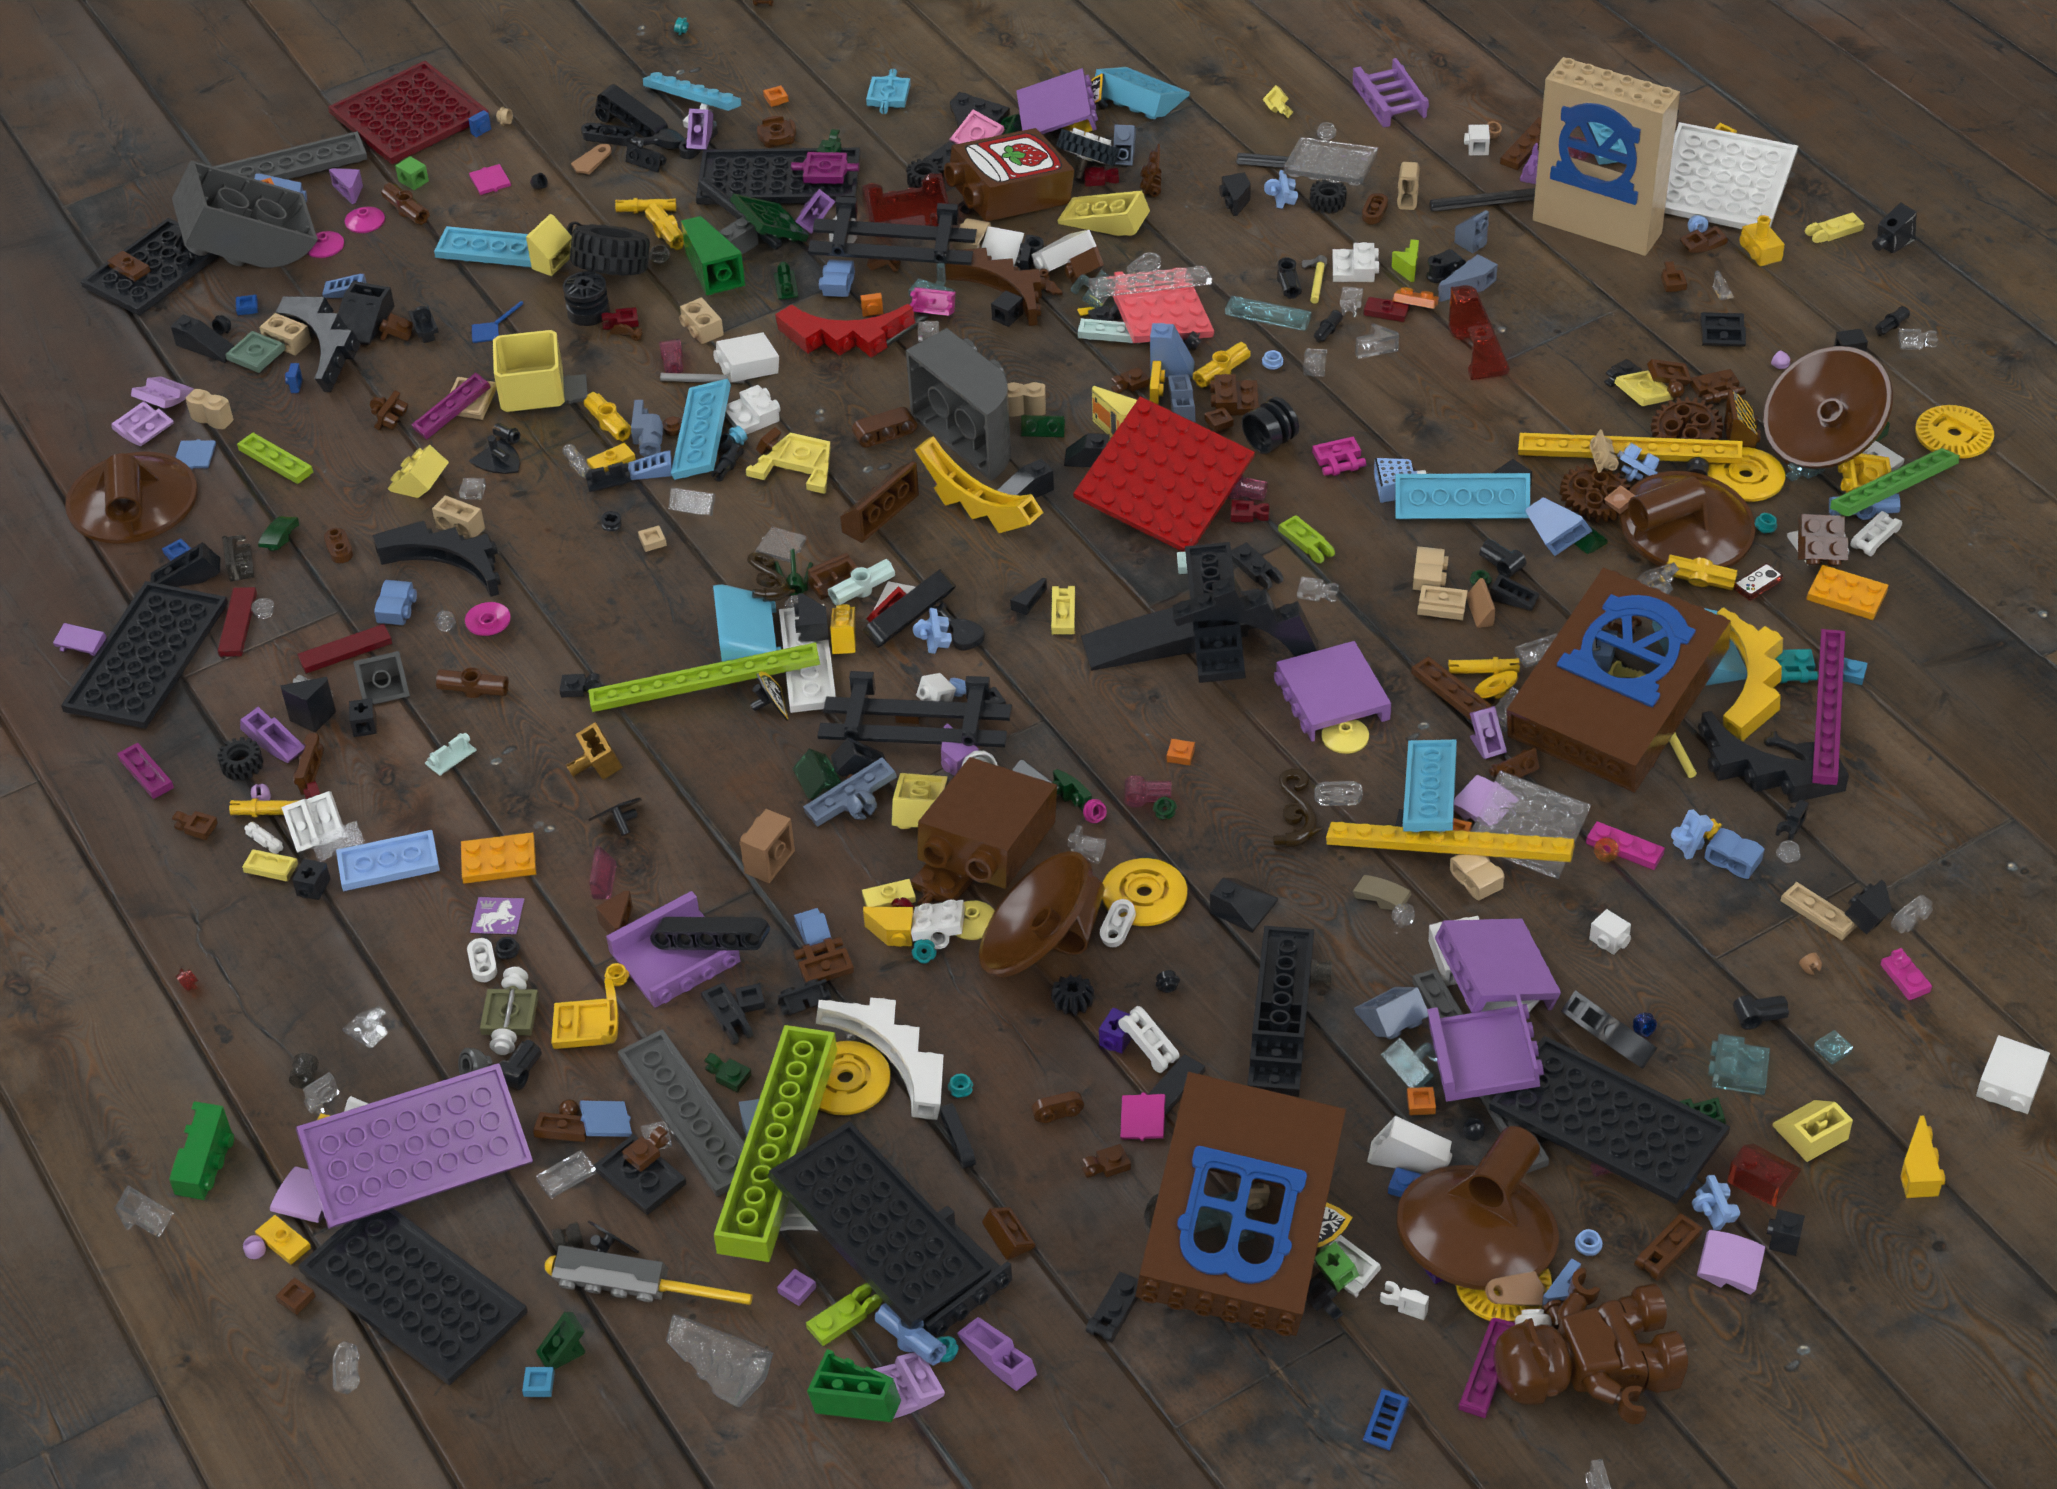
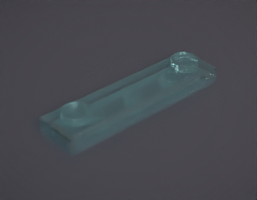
[1225,296,1311,331]

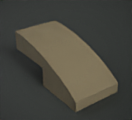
[1353,875,1412,911]

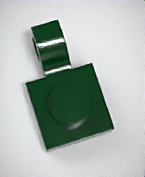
[816,129,842,153]
[704,1053,752,1093]

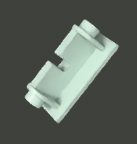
[425,733,477,776]

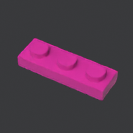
[1586,821,1665,870]

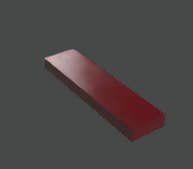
[218,587,257,657]
[297,624,392,674]

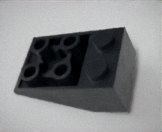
[338,281,395,345]

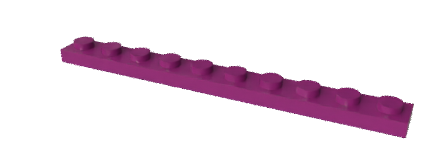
[1812,629,1845,785]

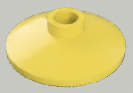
[1322,719,1369,754]
[956,901,995,940]

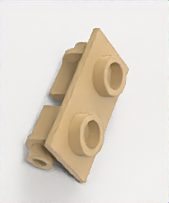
[1590,429,1619,473]

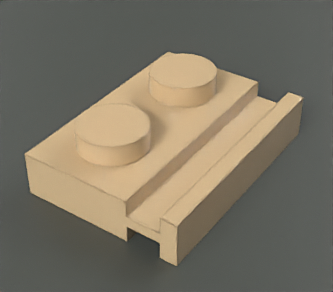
[1417,585,1468,620]

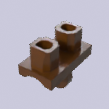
[370,390,408,430]

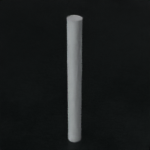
[660,373,745,384]

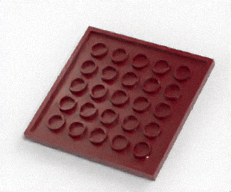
[328,61,490,164]

